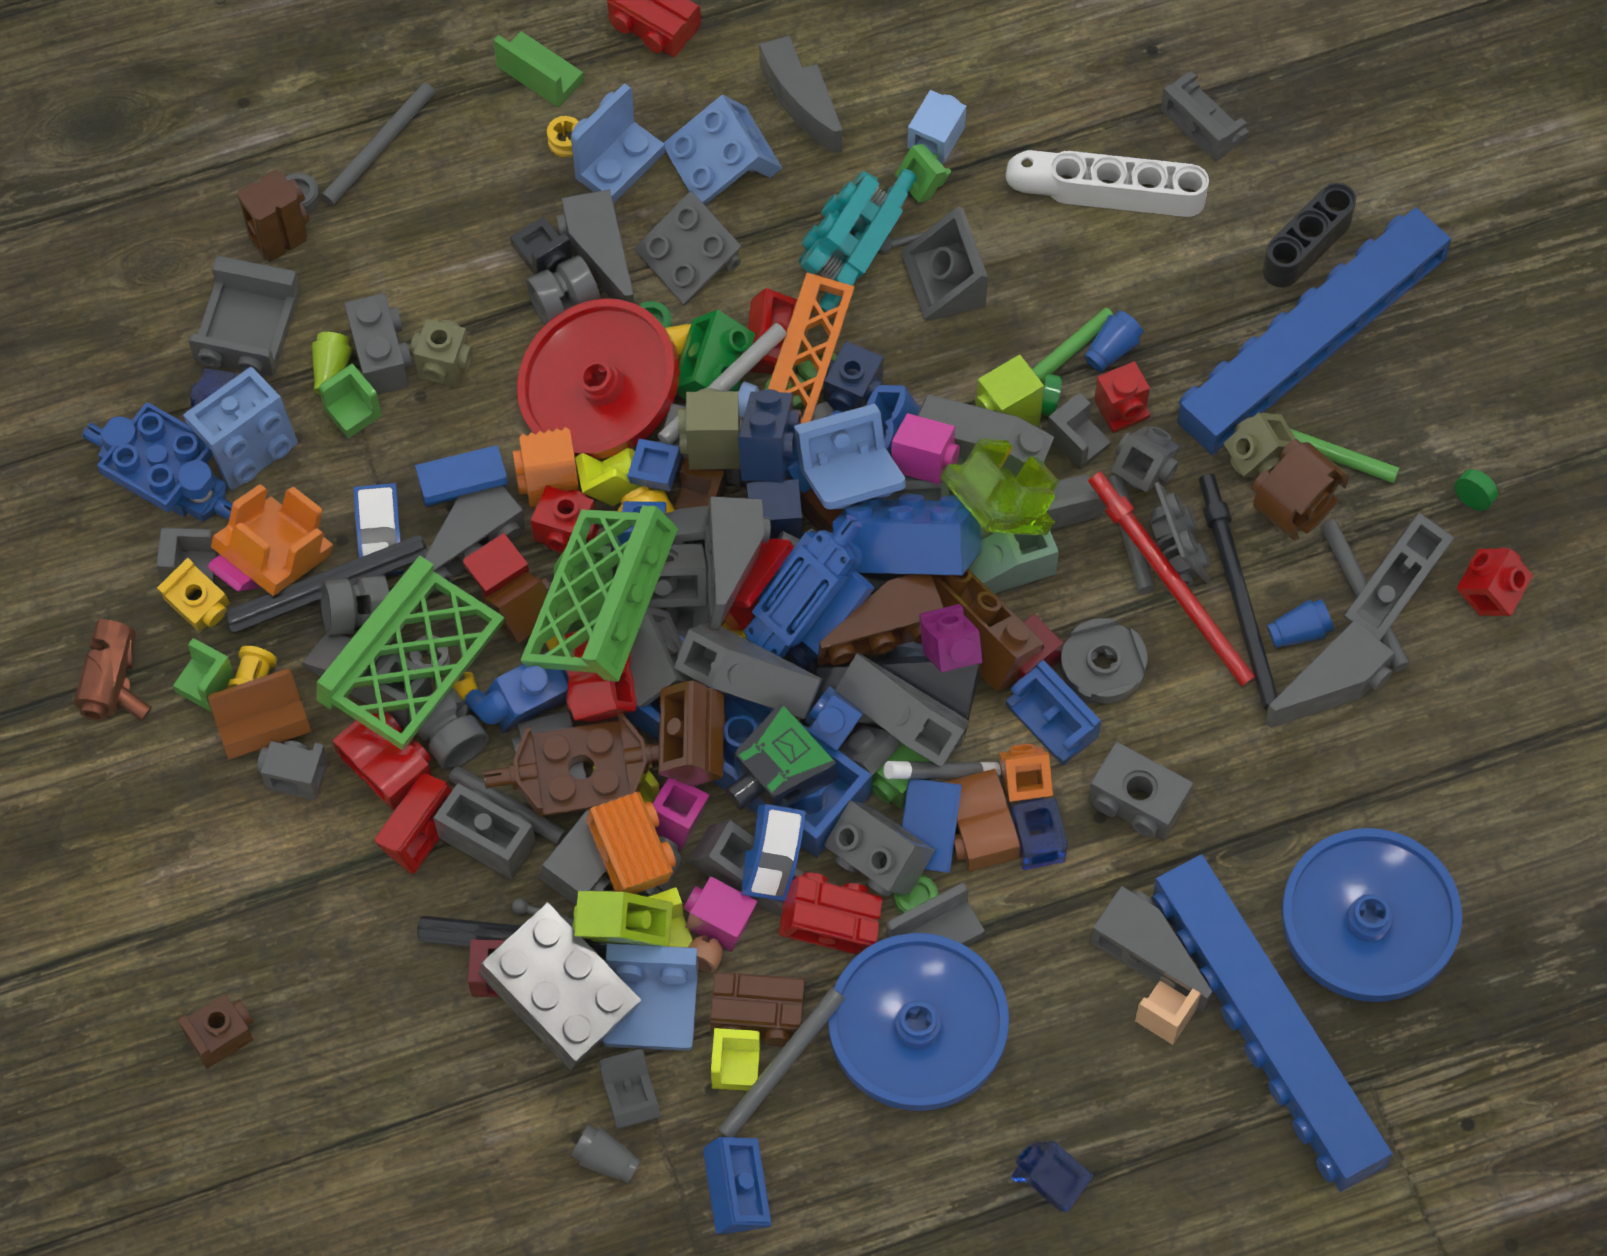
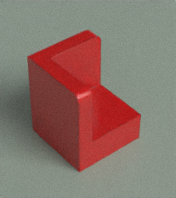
[463,533,530,606]

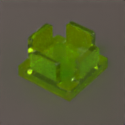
[940,438,1059,535]

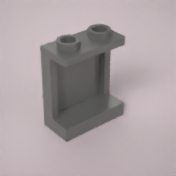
[189,255,301,376]

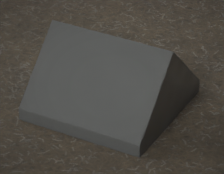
[901,207,988,321]

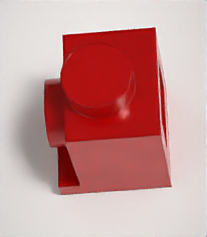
[1094,361,1151,434]

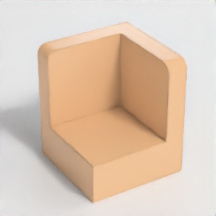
[1135,980,1201,1045]

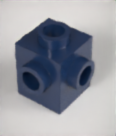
[824,341,884,412]

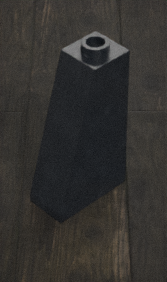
[810,655,984,746]

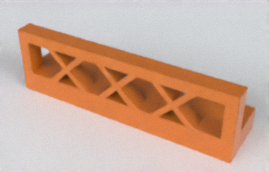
[768,273,855,424]

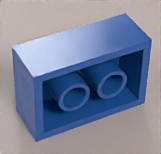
[833,494,981,575]

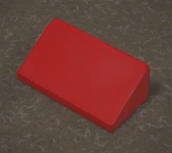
[748,288,798,374]
[375,773,452,875]

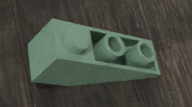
[968,515,1059,594]

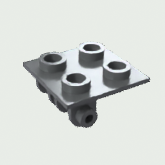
[634,191,742,305]
[1149,482,1211,586]

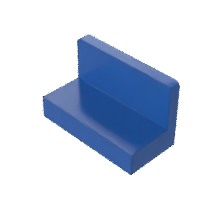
[415,445,508,507]

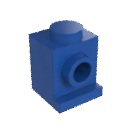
[805,686,864,750]

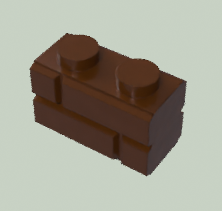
[238,170,310,262]
[658,681,725,786]
[710,971,805,1047]

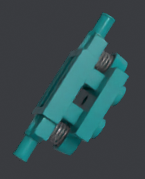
[798,169,917,313]

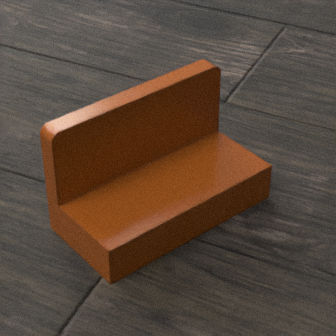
[208,669,312,760]

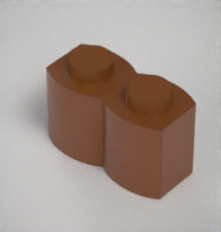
[944,769,1020,871]

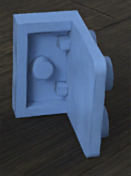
[794,404,906,509]

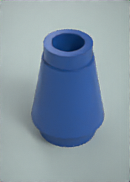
[1084,310,1144,372]
[1266,599,1334,649]

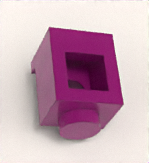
[919,604,982,673]

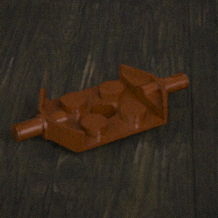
[483,713,659,817]

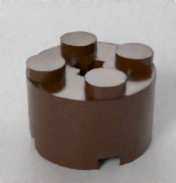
[1251,439,1349,540]

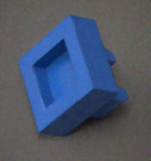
[627,439,682,491]

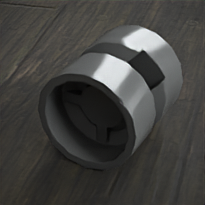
[525,255,601,325]
[321,575,389,636]
[409,688,489,770]

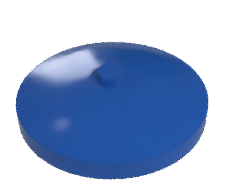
[1281,828,1462,1002]
[828,933,1009,1111]

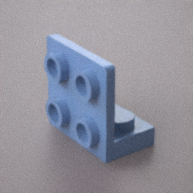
[571,84,665,204]
[664,94,782,205]
[183,366,298,491]
[603,943,698,1051]

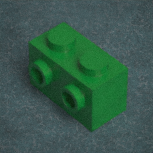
[676,309,755,400]

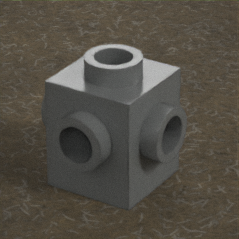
[1111,425,1181,492]

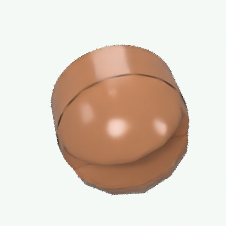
[688,935,723,973]

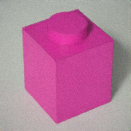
[892,413,960,485]
[653,778,709,851]
[684,876,757,952]

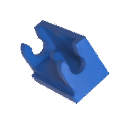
[1006,660,1101,766]

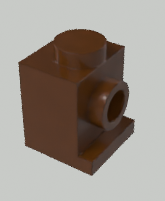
[178,993,254,1069]

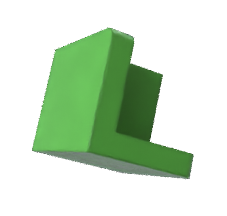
[319,364,382,439]
[173,638,235,712]

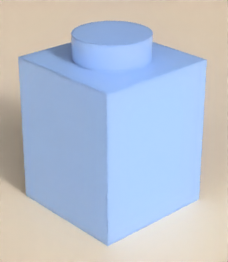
[907,90,966,164]

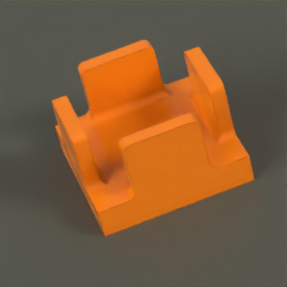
[211,484,333,596]

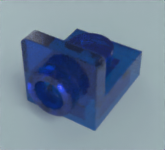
[1011,1141,1094,1212]

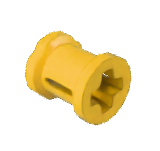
[227,646,277,689]

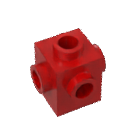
[531,485,600,553]
[1456,547,1533,616]

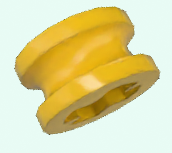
[547,116,579,157]

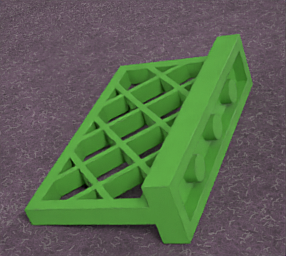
[520,505,678,682]
[316,555,504,750]

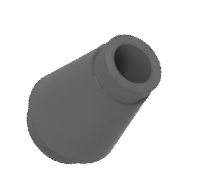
[571,1124,642,1183]

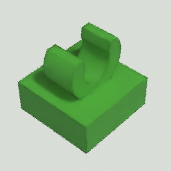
[895,143,951,203]

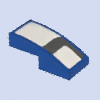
[353,483,404,576]
[741,804,806,902]

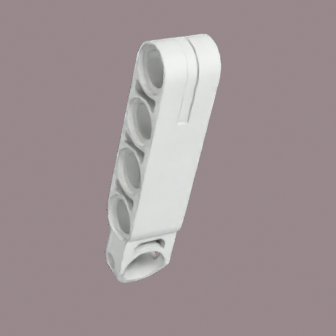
[1006,150,1209,217]

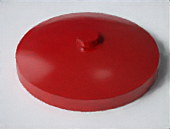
[517,299,680,459]

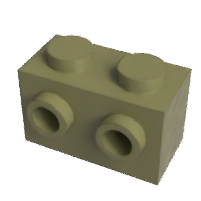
[678,388,740,470]

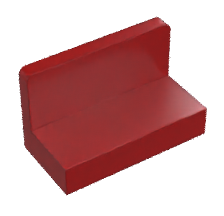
[724,539,794,631]

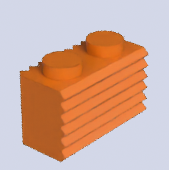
[513,427,579,508]
[586,791,676,894]

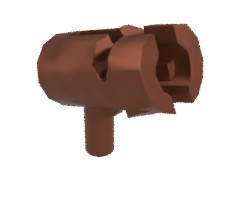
[74,619,152,721]

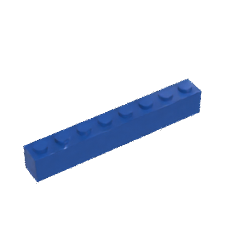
[1177,207,1451,456]
[1151,854,1393,1192]

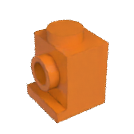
[999,744,1053,802]

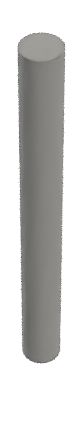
[658,323,787,445]

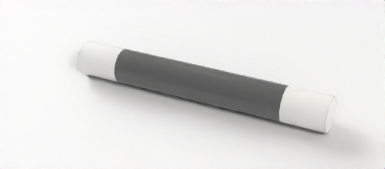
[884,761,1001,779]

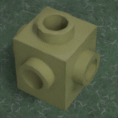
[410,319,473,388]
[1224,412,1296,478]

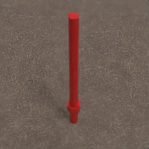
[1088,471,1255,687]

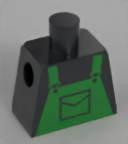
[725,703,836,810]

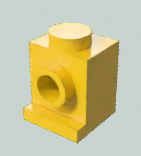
[157,558,230,633]

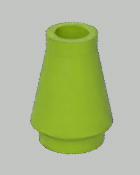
[312,332,353,395]

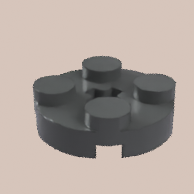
[1060,618,1148,704]

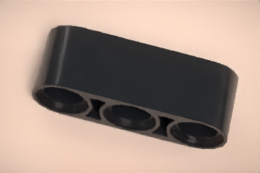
[1263,182,1356,288]

